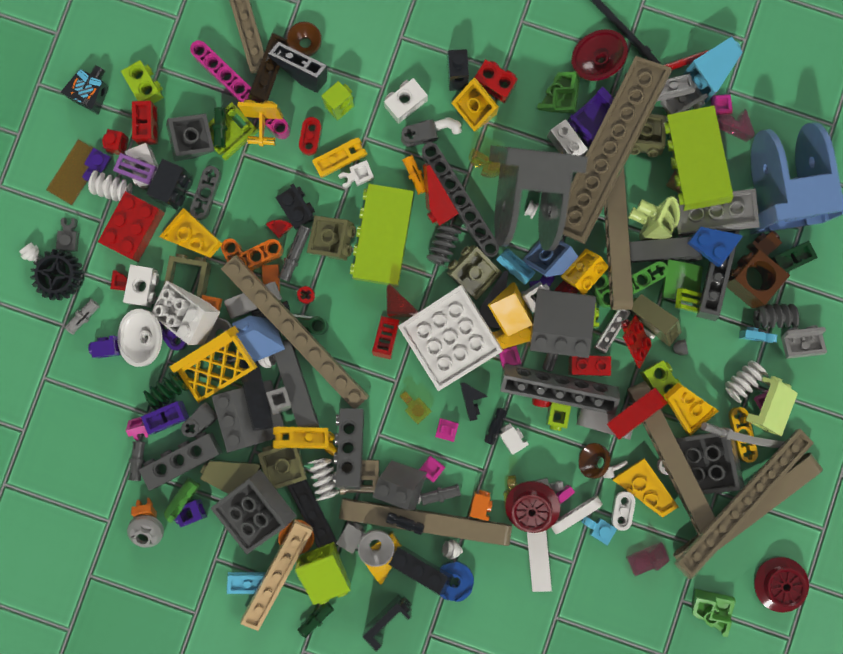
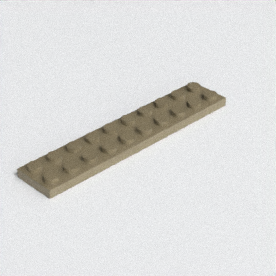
[562,56,672,244]

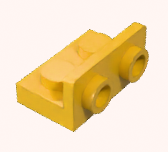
[561,249,609,295]

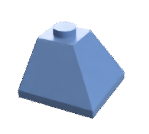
[522,240,578,277]
[232,316,285,362]

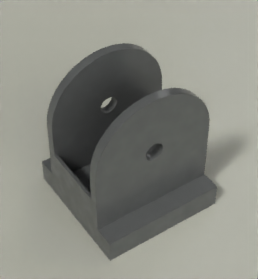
[489,145,588,251]

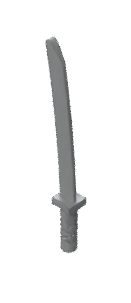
[701,422,785,448]

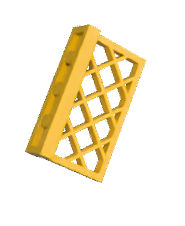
[170,326,257,403]

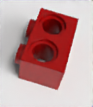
[474,59,518,103]
[132,101,158,145]
[568,356,611,376]

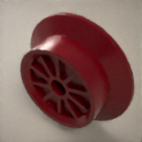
[505,481,560,533]
[754,557,809,613]

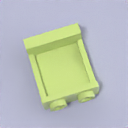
[746,376,798,436]

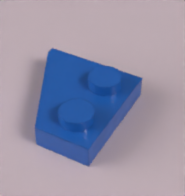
[687,227,743,267]

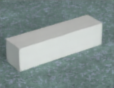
[594,310,631,353]

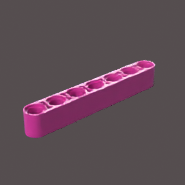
[190,40,291,140]

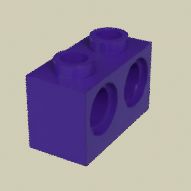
[141,401,189,435]

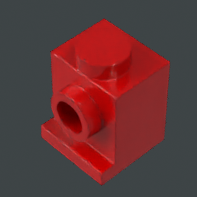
[102,129,129,155]

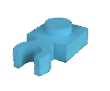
[739,327,777,343]

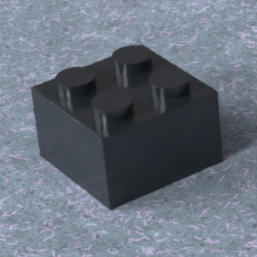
[146,159,193,210]

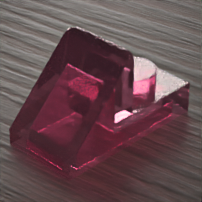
[717,109,755,142]
[626,542,670,576]

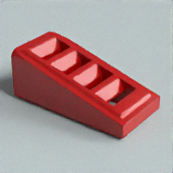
[372,316,400,359]

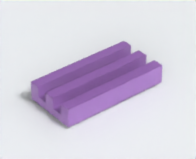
[113,153,157,185]

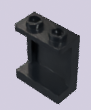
[362,595,412,652]

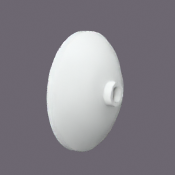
[117,309,162,367]

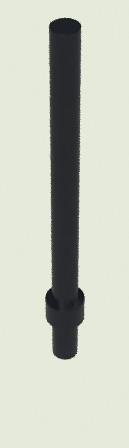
[590,0,661,64]

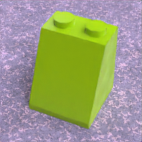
[295,542,351,605]

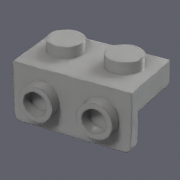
[660,81,708,115]
[781,325,827,359]

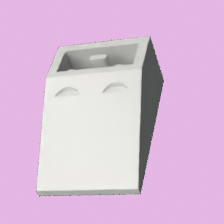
[152,281,220,345]

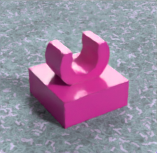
[126,417,148,441]
[435,418,459,442]

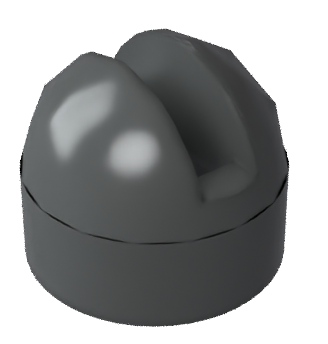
[673,339,688,355]

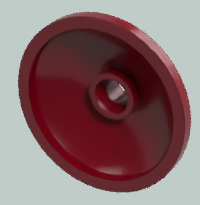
[572,29,628,81]

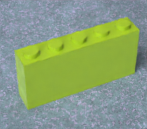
[664,105,733,211]
[350,184,414,287]

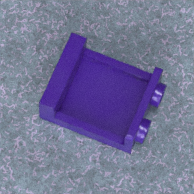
[568,87,614,147]

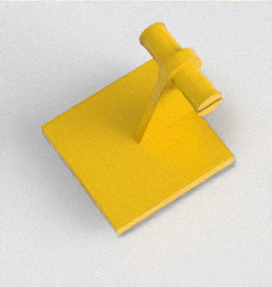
[238,100,283,147]

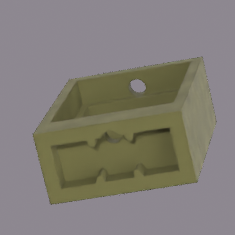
[164,254,211,298]

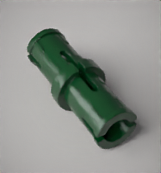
[212,107,228,148]
[297,602,334,638]

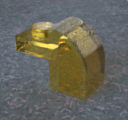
[468,145,501,178]

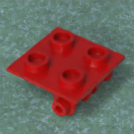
[621,314,652,368]

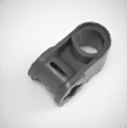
[401,120,438,147]
[181,402,218,437]

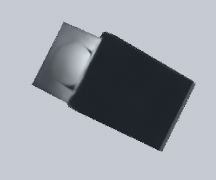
[460,383,488,421]

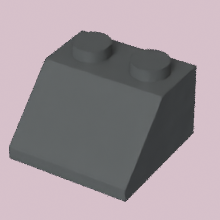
[166,114,214,161]
[373,460,427,510]

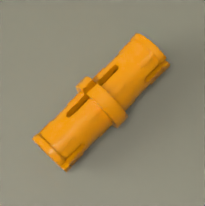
[402,155,425,195]

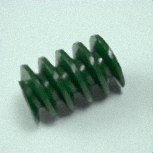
[143,372,188,410]

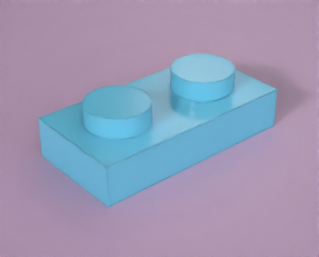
[227,572,266,594]

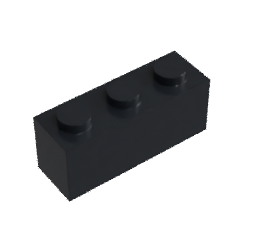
[389,546,453,595]

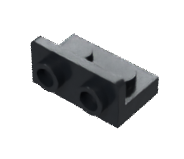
[275,184,315,230]

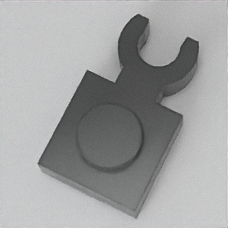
[56,218,79,251]

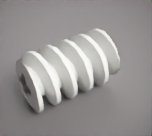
[88,170,133,202]
[725,360,768,403]
[308,458,340,501]

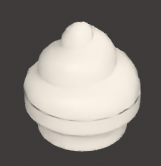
[19,242,39,262]
[258,354,276,368]
[442,540,463,560]

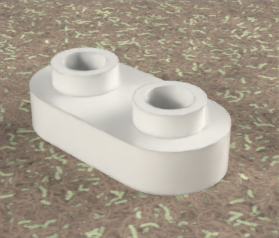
[611,491,635,531]

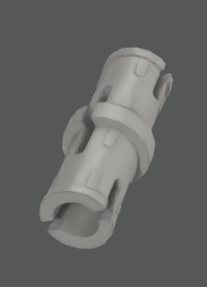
[64,299,100,335]

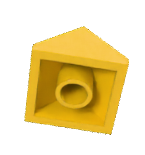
[451,78,499,132]
[488,282,533,336]

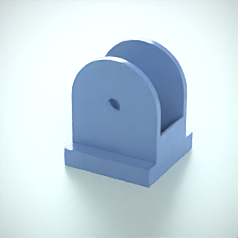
[749,122,843,234]

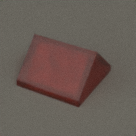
[387,284,418,318]

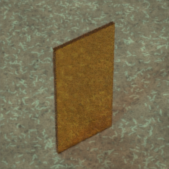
[46,139,93,205]

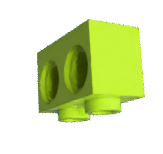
[121,60,164,103]
[321,81,354,121]
[639,360,682,401]

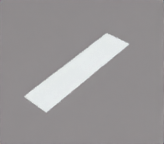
[527,530,552,592]

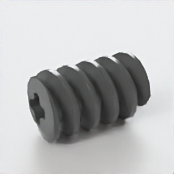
[426,225,462,267]
[753,304,799,328]

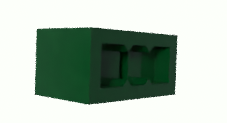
[770,241,818,272]

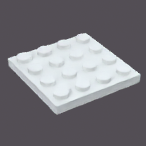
[398,285,503,391]

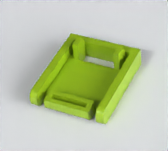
[208,102,258,161]

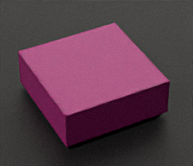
[710,94,733,115]
[499,345,522,369]
[419,455,446,483]
[556,485,575,504]

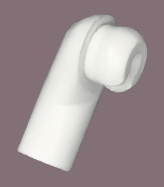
[434,117,462,134]

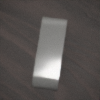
[224,282,282,319]
[576,408,633,440]

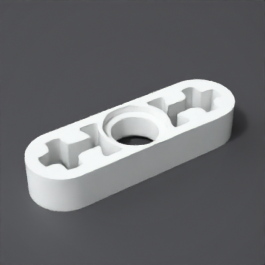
[551,496,603,534]

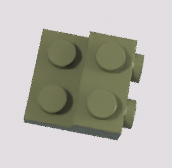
[630,114,666,157]
[307,216,356,261]
[446,245,502,300]
[258,445,308,489]

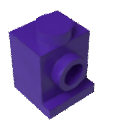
[88,335,121,358]
[175,499,207,528]

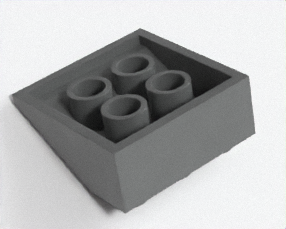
[529,289,596,358]
[212,380,286,453]
[675,432,744,494]
[210,470,296,554]

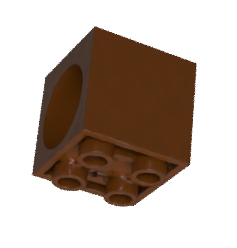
[727,250,790,308]

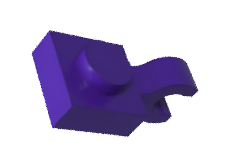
[82,148,112,182]

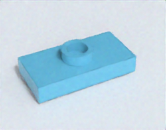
[496,248,536,285]

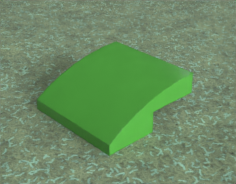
[661,259,703,305]

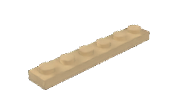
[240,520,313,631]

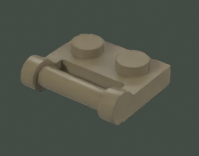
[340,460,379,495]

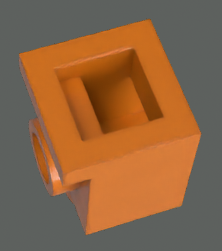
[469,490,493,521]

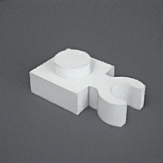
[338,160,374,188]

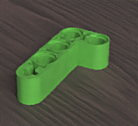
[590,261,668,308]

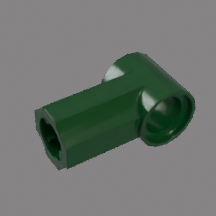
[293,314,328,335]

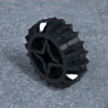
[30,249,84,301]

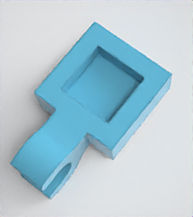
[581,516,617,546]

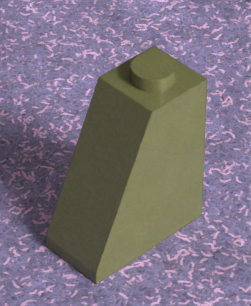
[630,294,682,347]
[200,460,262,494]

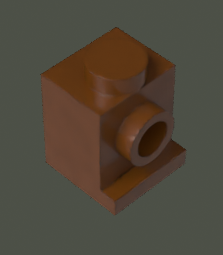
[746,230,782,256]

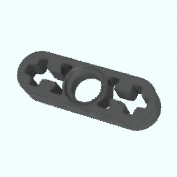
[190,166,221,220]

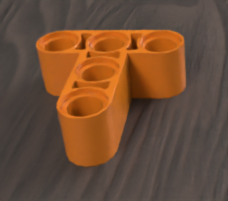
[221,238,284,273]

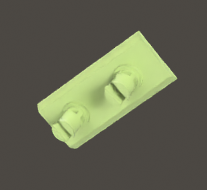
[628,196,680,241]

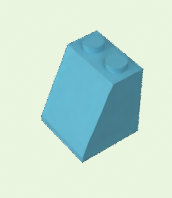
[683,37,743,103]

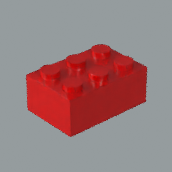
[98,191,165,262]

